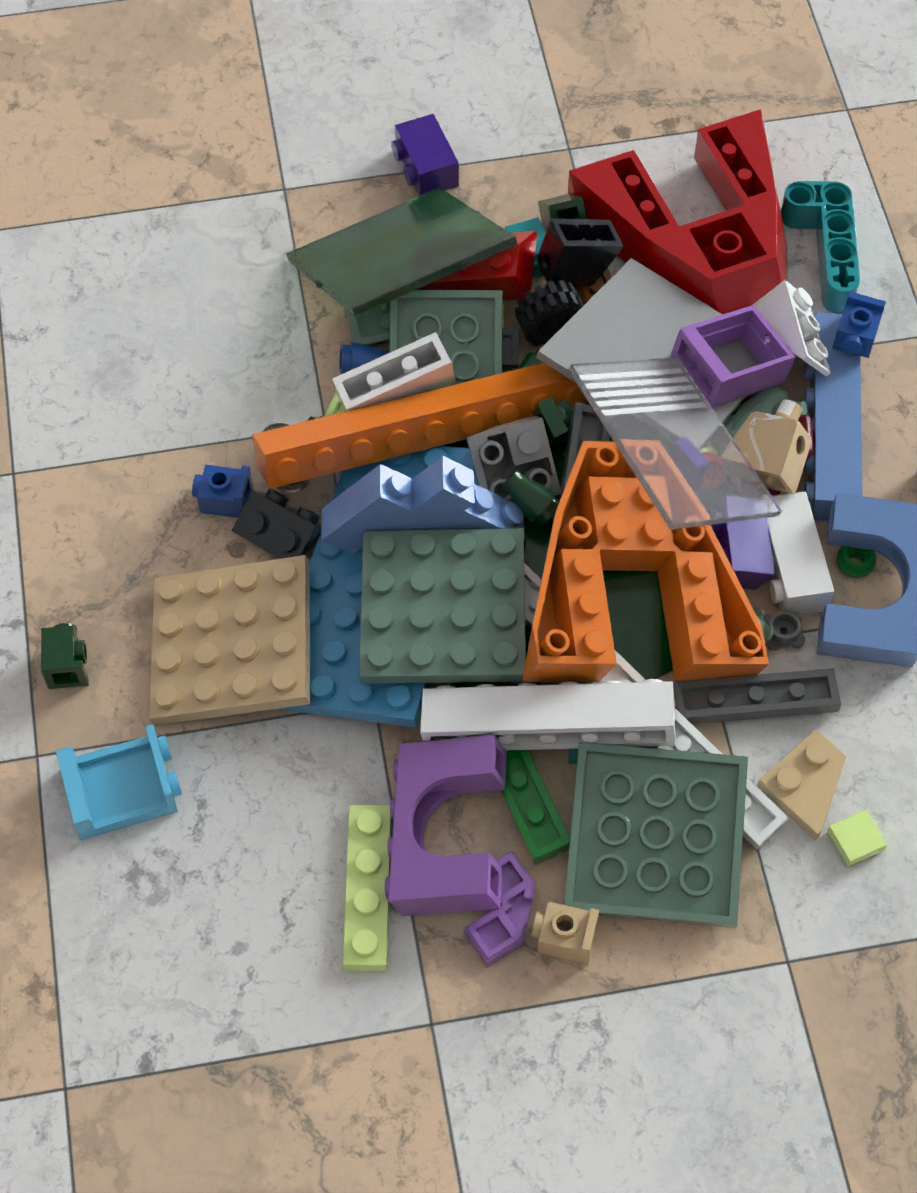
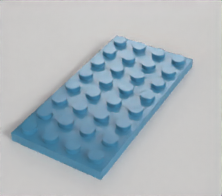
[280,446,478,728]

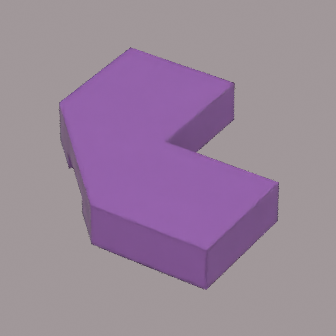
[464,851,535,967]

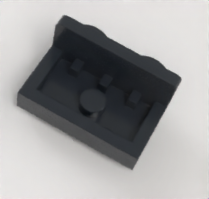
[231,488,321,559]

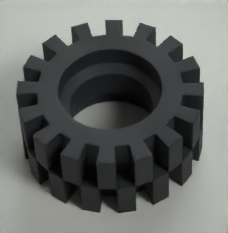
[515,280,584,346]

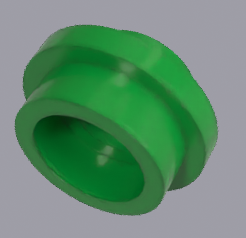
[836,546,876,578]

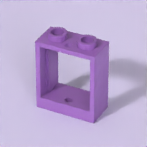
[671,305,796,408]

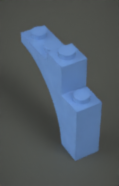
[321,456,525,555]

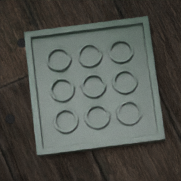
[359,528,526,684]
[564,742,748,928]

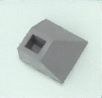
[466,416,561,503]

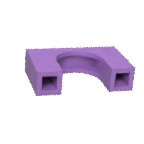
[384,734,507,916]

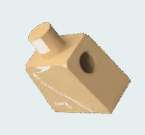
[718,399,811,494]

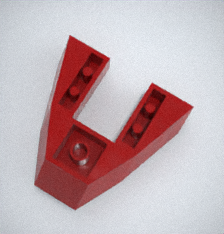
[568,109,788,315]

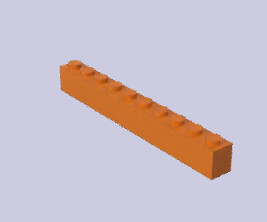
[252,363,594,489]

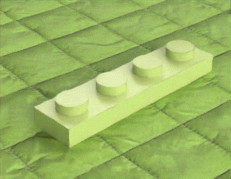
[343,805,391,971]

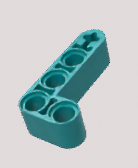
[781,181,860,314]

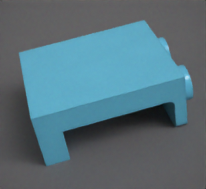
[56,724,182,840]

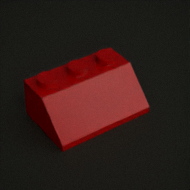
[412,231,537,300]

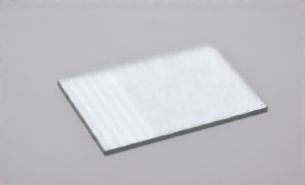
[568,357,782,530]

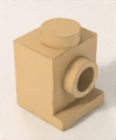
[532,901,599,965]

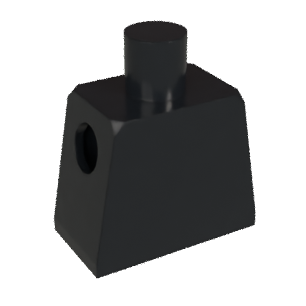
[537,219,624,287]

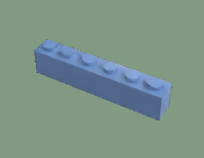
[803,313,863,522]

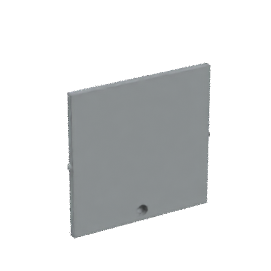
[536,258,760,454]

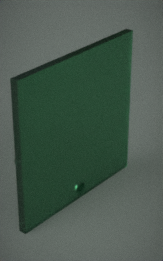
[286,187,518,316]

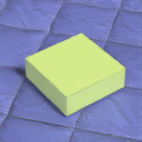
[827,810,887,867]

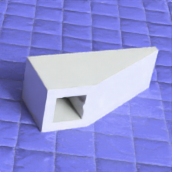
[753,280,831,377]

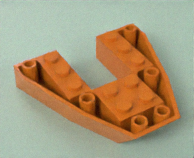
[522,441,769,682]

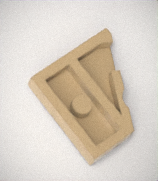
[757,729,846,841]

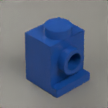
[833,291,886,358]
[192,464,253,518]

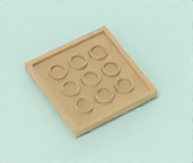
[149,555,310,726]

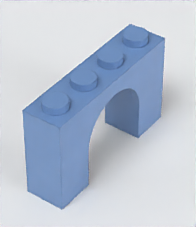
[817,493,917,667]

